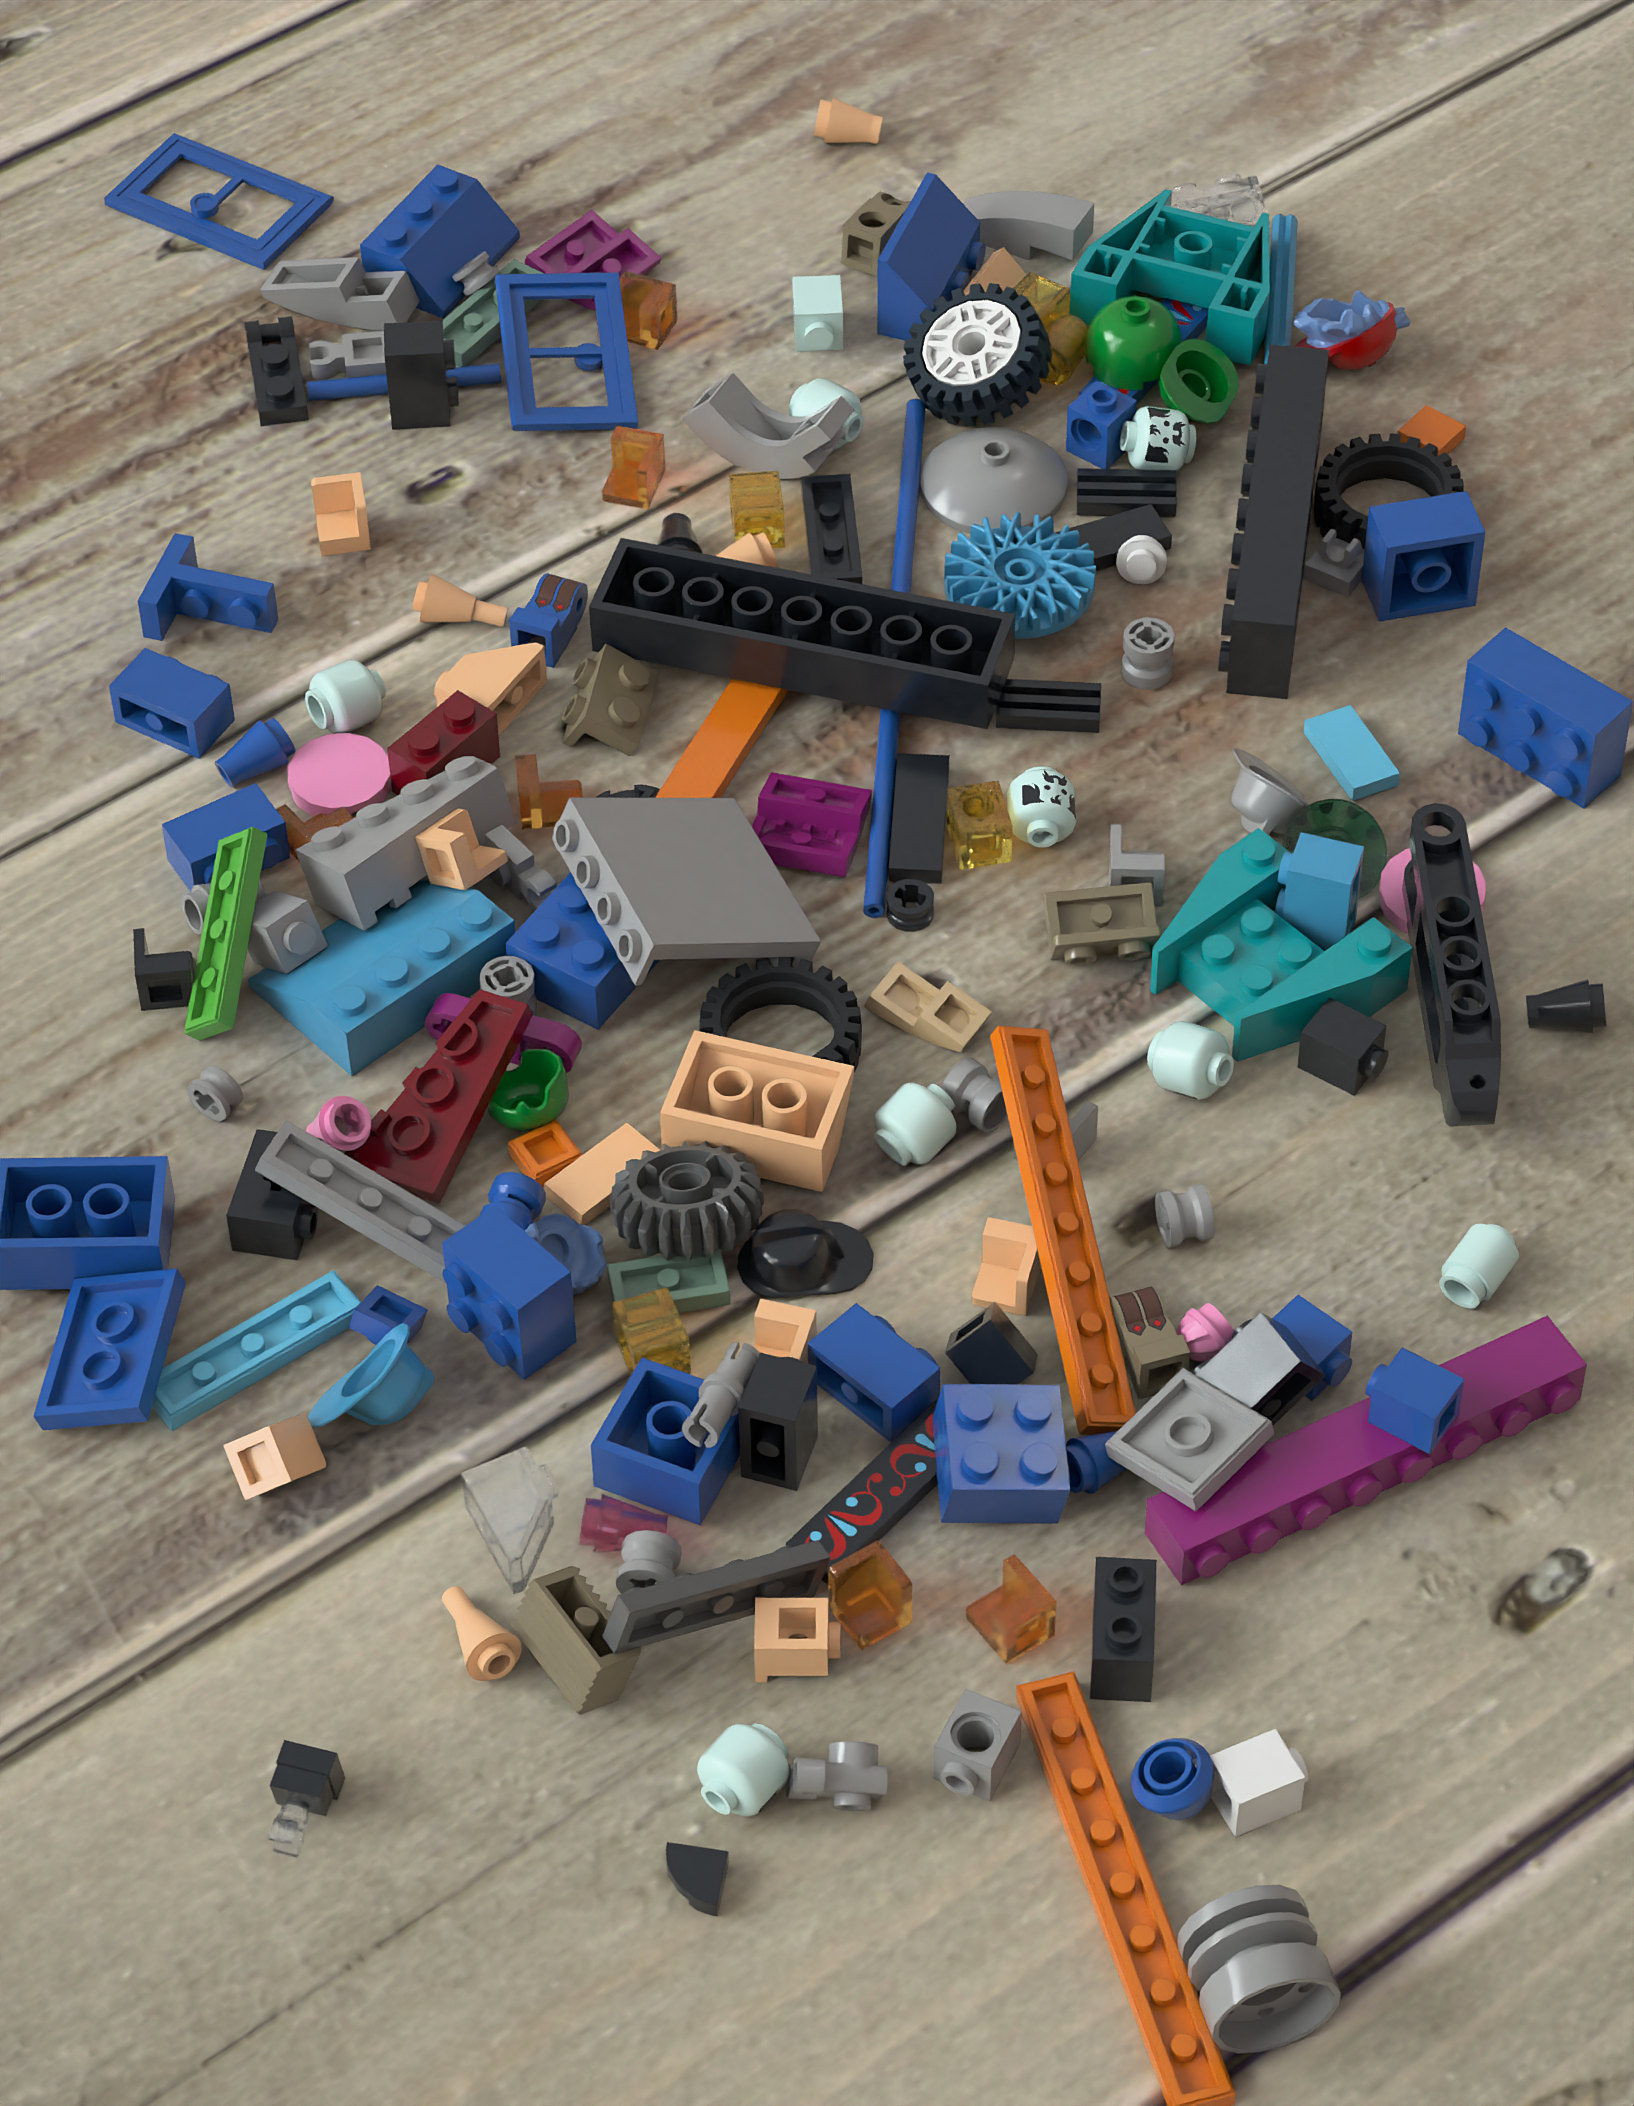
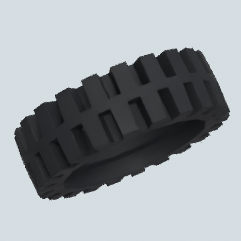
[1314,433,1464,549]
[699,957,862,1073]

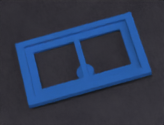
[104,133,334,270]
[495,272,638,431]

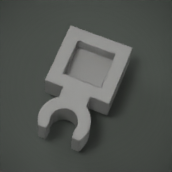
[309,330,386,380]
[485,824,557,911]

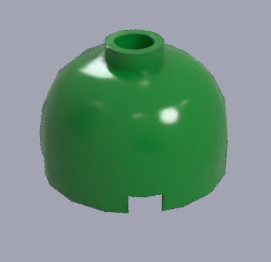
[1085,296,1182,391]

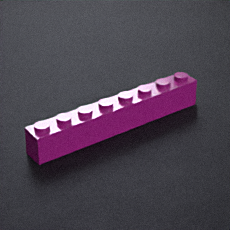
[1144,1315,1587,1585]

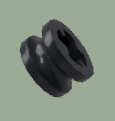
[886,879,934,932]

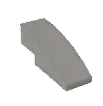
[963,191,1094,261]
[260,257,420,331]

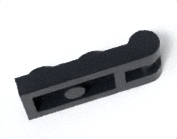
[244,316,309,427]

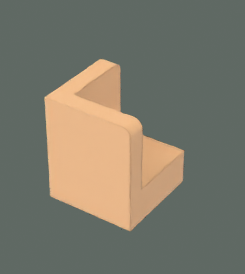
[311,472,371,556]
[415,808,508,891]
[972,1217,1041,1316]
[754,1299,817,1364]
[223,1413,326,1500]

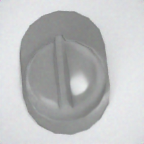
[1231,748,1317,835]

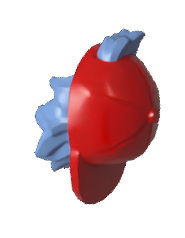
[1293,290,1410,370]

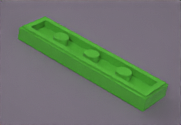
[184,827,268,1041]

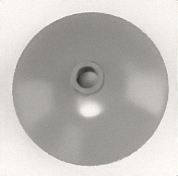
[920,427,1068,534]

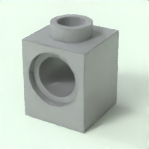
[934,1688,1022,1802]

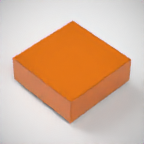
[1397,405,1466,456]
[508,1119,583,1188]

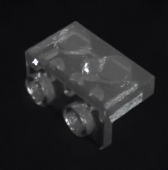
[1171,174,1271,231]

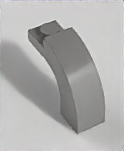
[682,373,855,479]

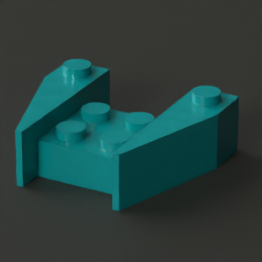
[1069,189,1270,365]
[1150,828,1413,1062]

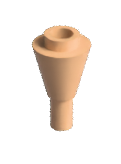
[413,573,508,627]
[442,1586,522,1681]

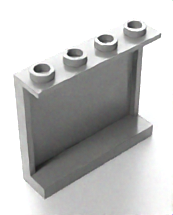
[552,798,821,985]

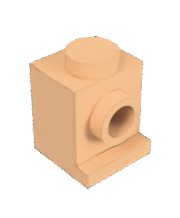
[754,1598,841,1682]

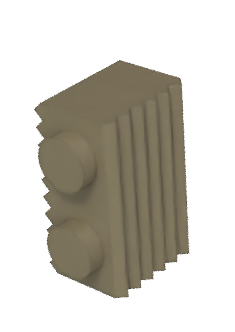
[510,1566,641,1715]

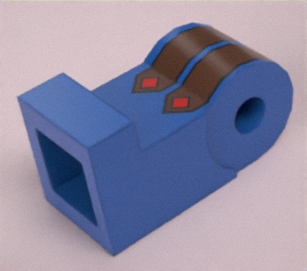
[509,573,588,668]

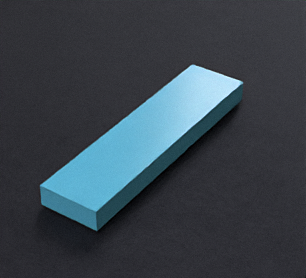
[152,1270,361,1431]

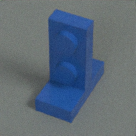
[137,533,279,641]

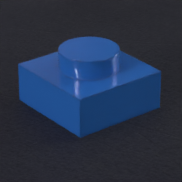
[348,1285,428,1345]

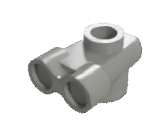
[785,1741,888,1811]

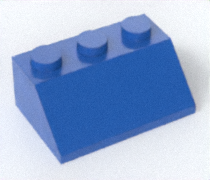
[360,164,520,319]
[877,172,986,341]

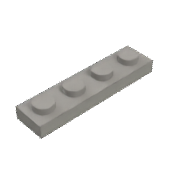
[255,1120,465,1283]

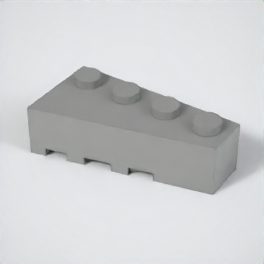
[295,756,517,931]

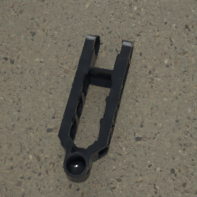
[1402,803,1501,1127]

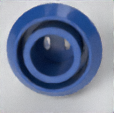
[1131,1738,1214,1820]

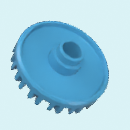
[944,512,1096,639]

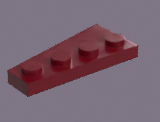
[344,989,533,1204]

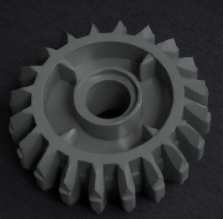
[610,1141,764,1261]

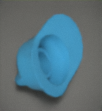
[308,1323,435,1428]

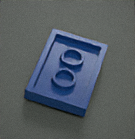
[33,1269,186,1430]

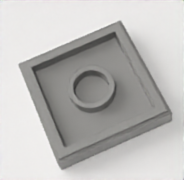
[1105,1368,1274,1511]

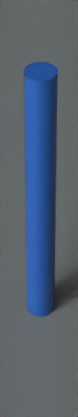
[307,363,501,401]

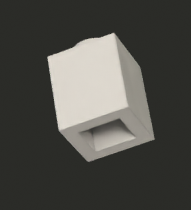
[1210,1729,1308,1837]

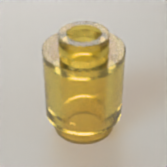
[1039,315,1089,385]

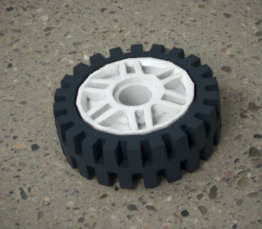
[903,283,1052,427]

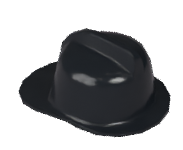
[737,1209,874,1298]

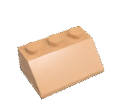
[660,1030,854,1192]

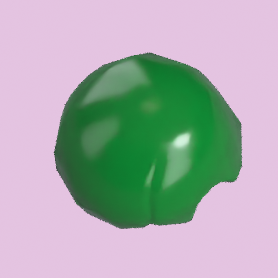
[487,1049,569,1132]

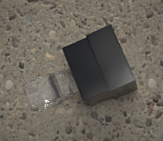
[268,1740,345,1858]

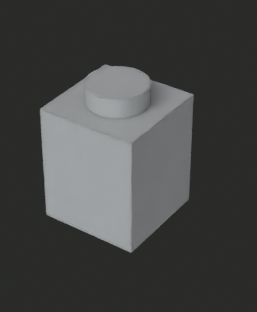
[247,891,328,974]

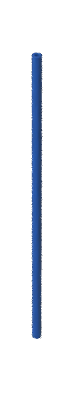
[863,399,926,918]

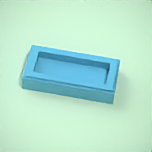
[1303,705,1400,801]

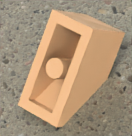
[434,642,547,735]

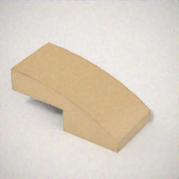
[864,961,992,1052]

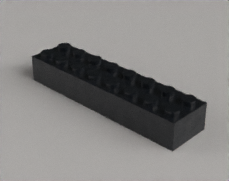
[1218,344,1329,699]
[589,538,1015,729]

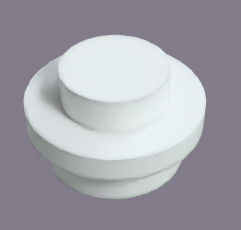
[1116,535,1167,584]

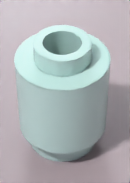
[1439,1224,1519,1309]

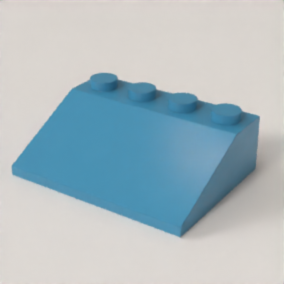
[248,880,516,1076]

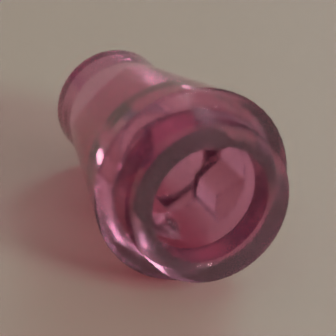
[579,1494,668,1553]

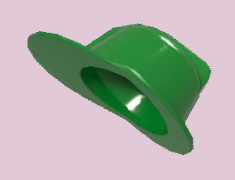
[1159,339,1239,424]

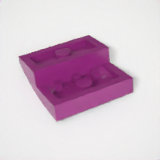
[524,210,661,310]
[752,772,872,877]

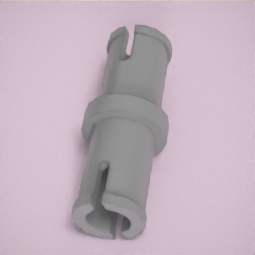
[682,1342,760,1448]

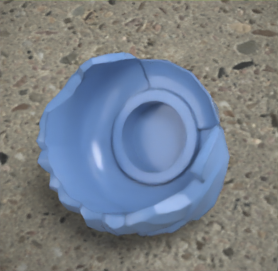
[525,1213,607,1295]

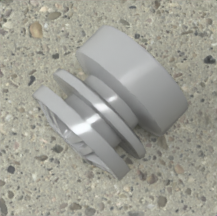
[1177,1885,1341,2053]

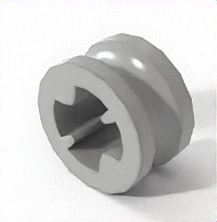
[452,251,500,296]
[187,1066,243,1122]

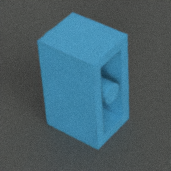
[1275,832,1364,951]

